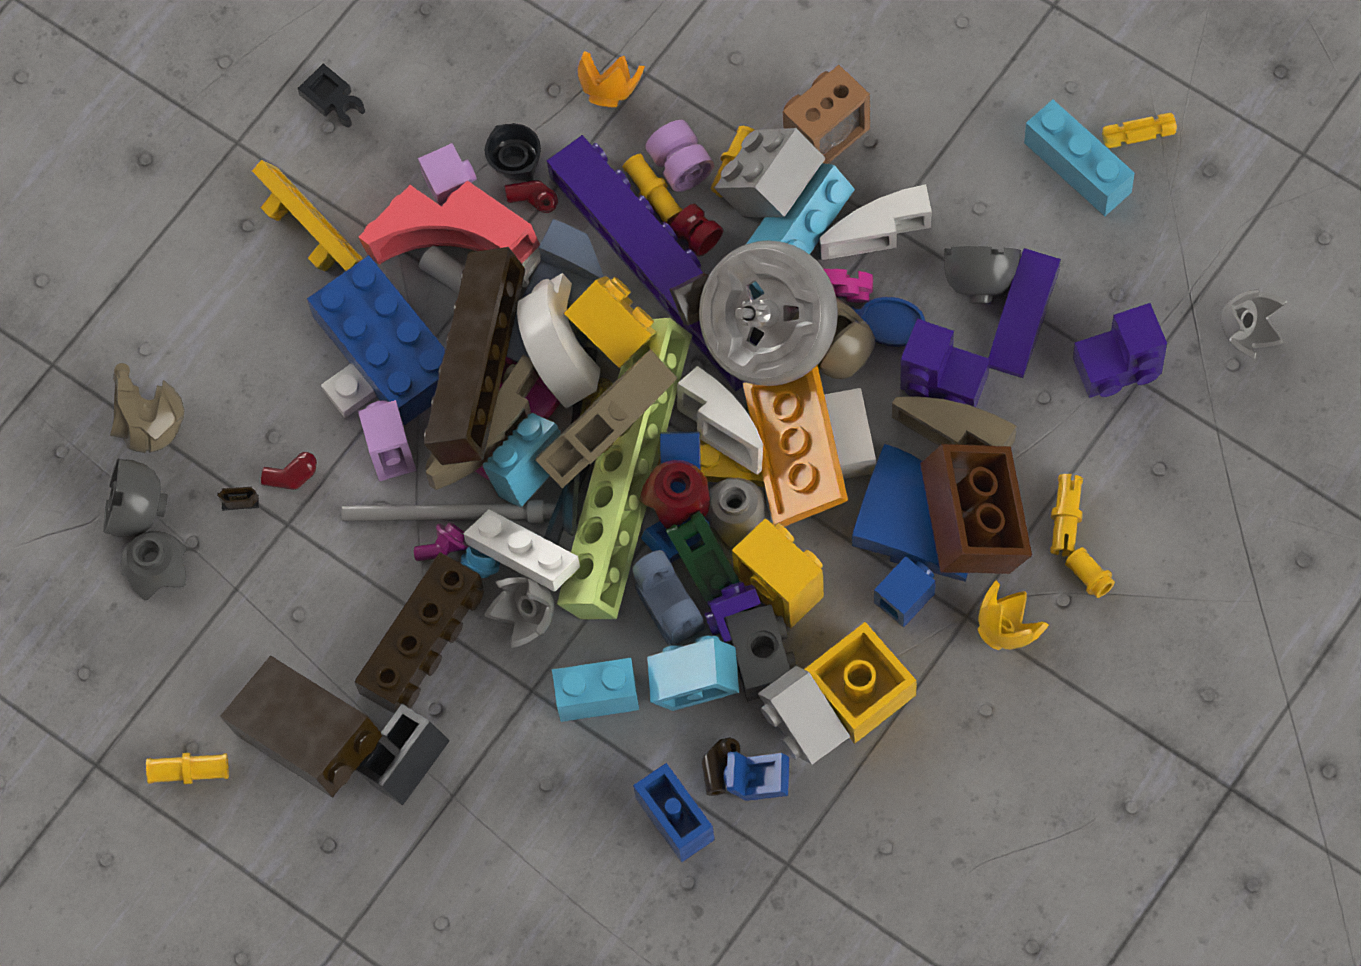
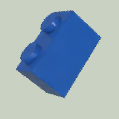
[633,763,715,862]

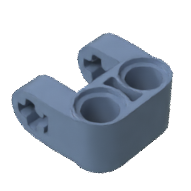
[633,550,705,646]

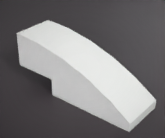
[820,184,932,260]
[677,366,763,475]

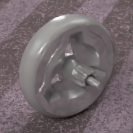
[699,240,838,386]

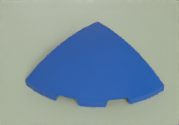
[852,444,968,582]

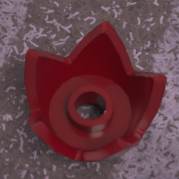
[640,460,710,529]

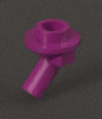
[414,522,469,561]

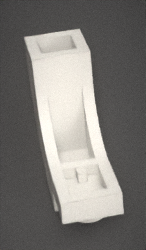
[517,273,601,408]

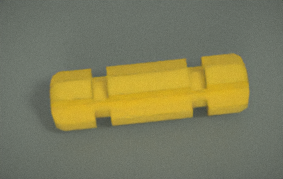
[1102,112,1177,148]

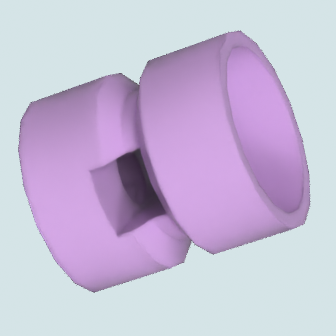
[645,120,714,192]

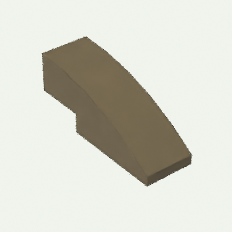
[892,397,1017,446]

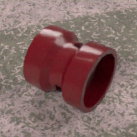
[671,203,724,257]

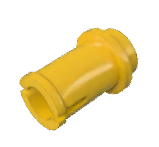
[1065,547,1115,598]

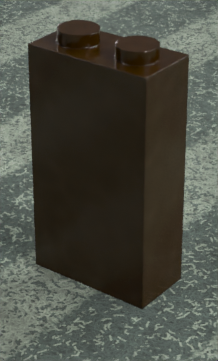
[220,655,383,798]

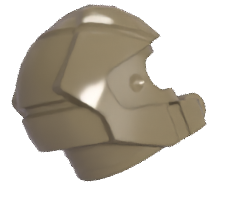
[791,297,875,379]
[110,363,185,453]

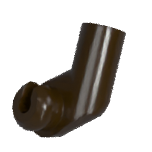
[702,737,741,796]

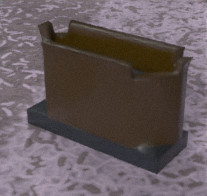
[217,486,259,511]

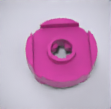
[824,269,873,303]

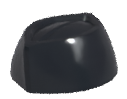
[484,123,541,181]

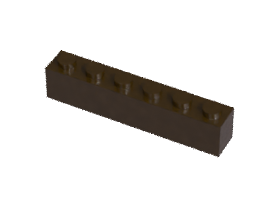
[424,247,526,465]

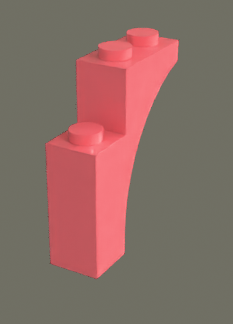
[358,180,540,264]

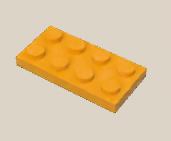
[743,365,848,527]

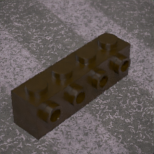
[354,552,484,714]

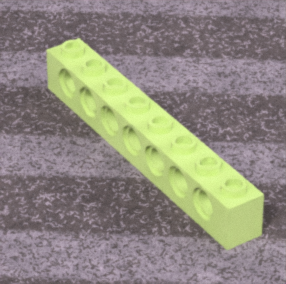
[557,318,692,619]

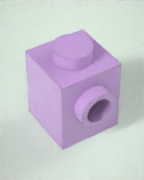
[418,143,477,206]

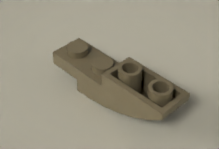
[535,349,677,488]
[425,355,540,490]

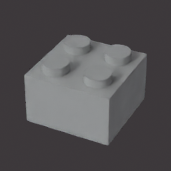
[714,128,825,217]

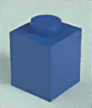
[874,556,936,627]

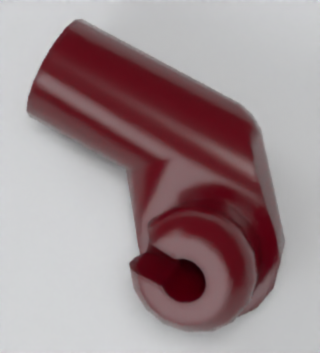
[505,180,558,213]
[261,452,317,490]

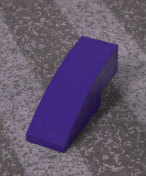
[988,248,1061,378]

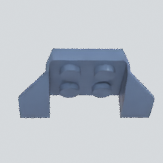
[506,219,604,363]

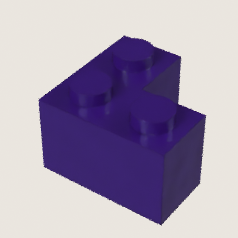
[1073,303,1167,398]
[900,319,990,407]

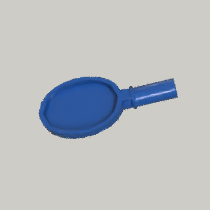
[851,297,925,347]

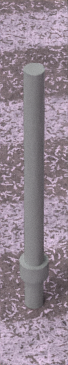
[341,500,557,523]

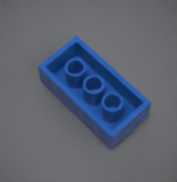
[307,255,446,425]

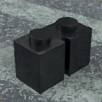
[356,704,450,805]

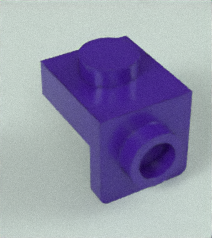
[704,582,761,642]

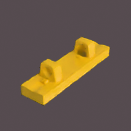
[252,160,364,271]

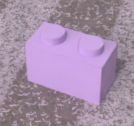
[358,400,417,481]

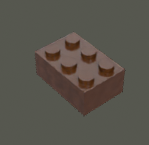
[920,444,1032,574]

